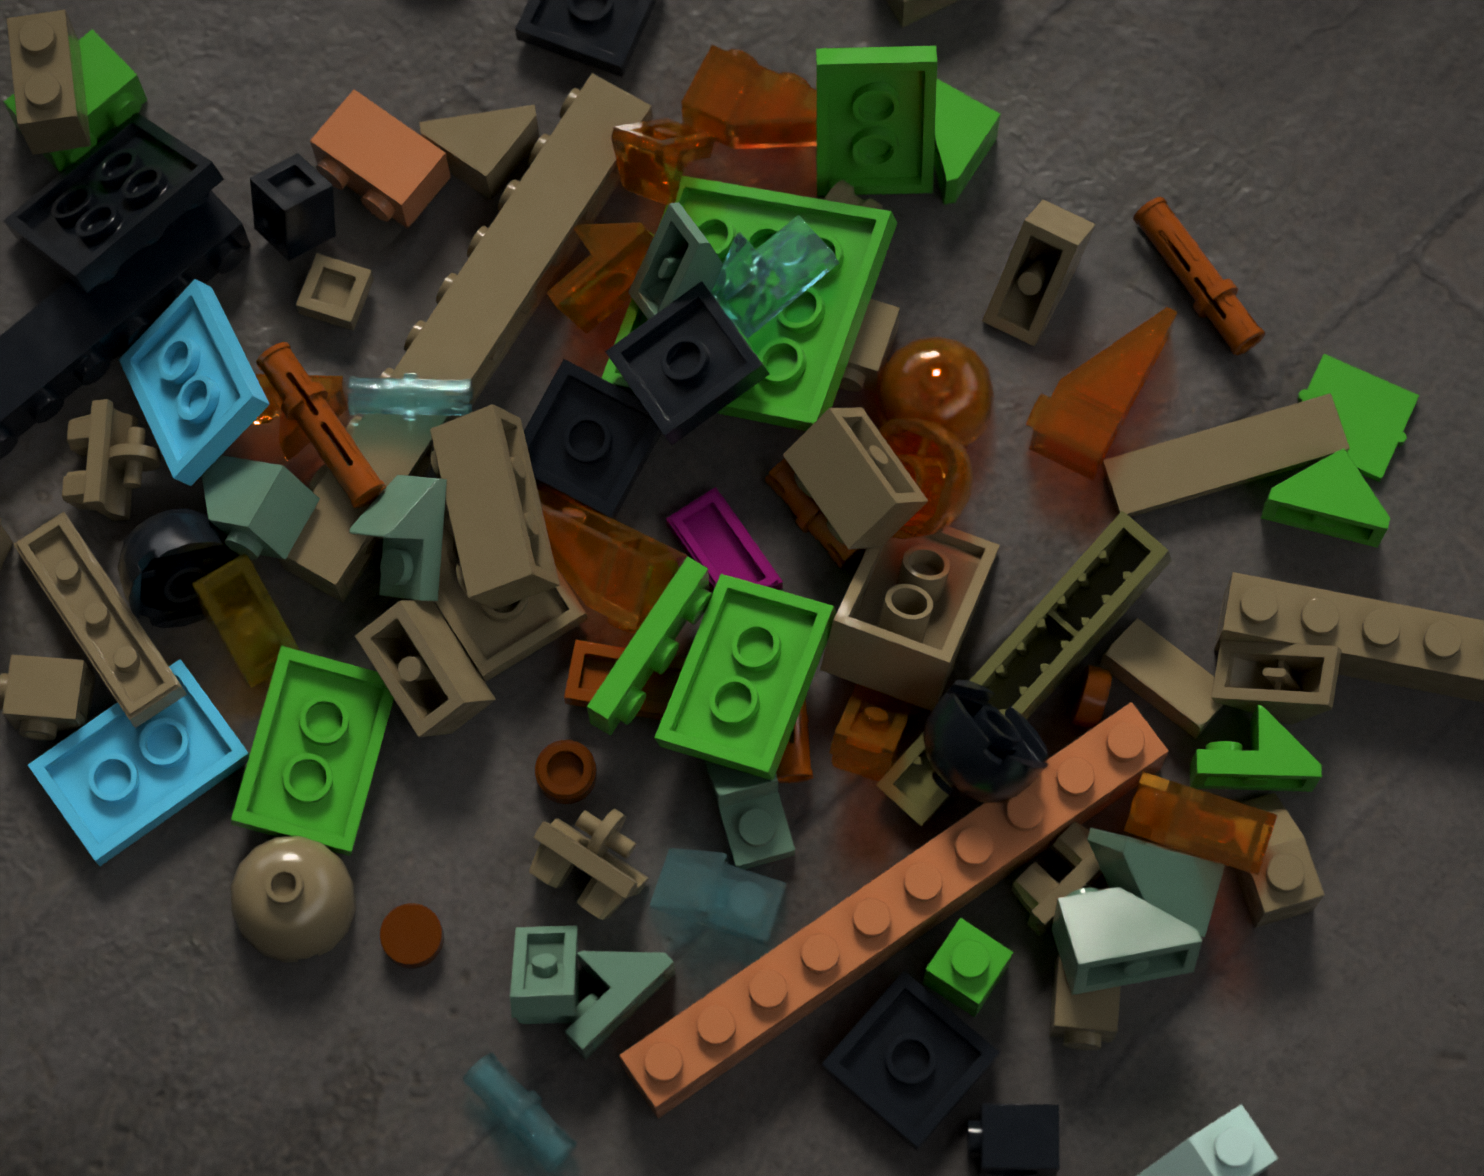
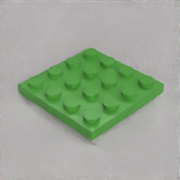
[602,175,897,431]

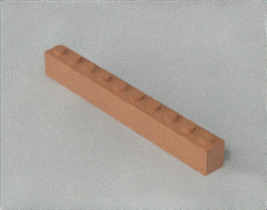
[619,702,1169,1119]

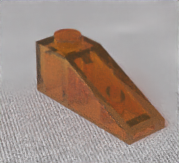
[1026,307,1178,481]
[537,485,687,633]

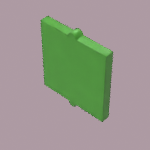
[1297,354,1419,482]

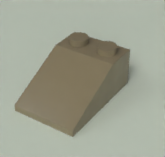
[820,514,1000,711]

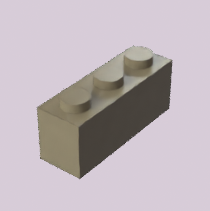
[430,404,560,609]

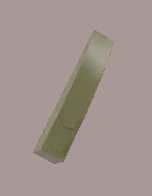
[876,510,1172,827]

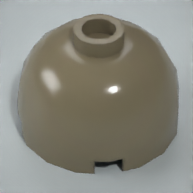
[231,836,356,963]

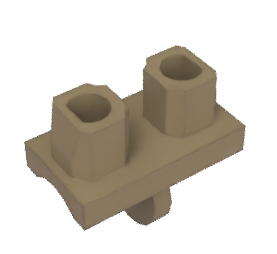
[62,399,161,521]
[529,809,649,920]
[1011,821,1110,937]

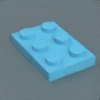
[119,279,270,486]
[28,659,250,866]

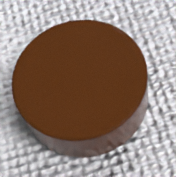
[1070,664,1112,729]
[535,740,597,804]
[380,903,444,969]

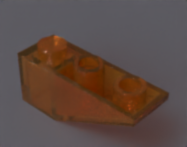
[681,45,816,149]

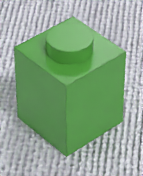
[923,918,1014,1018]

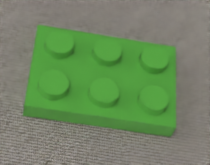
[816,46,937,196]
[654,574,837,781]
[231,646,394,856]

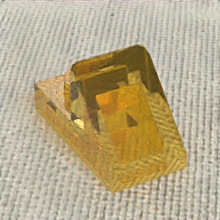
[192,553,300,688]

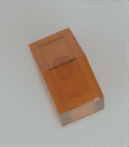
[1124,772,1278,875]

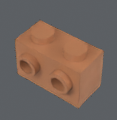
[310,89,451,229]

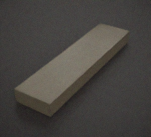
[1101,393,1350,517]
[13,512,187,728]

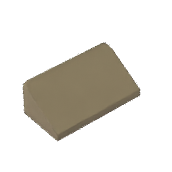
[1100,618,1224,739]

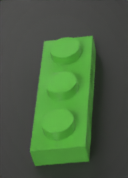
[587,556,712,736]

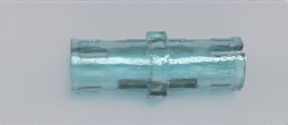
[348,373,473,421]
[462,1052,578,1172]

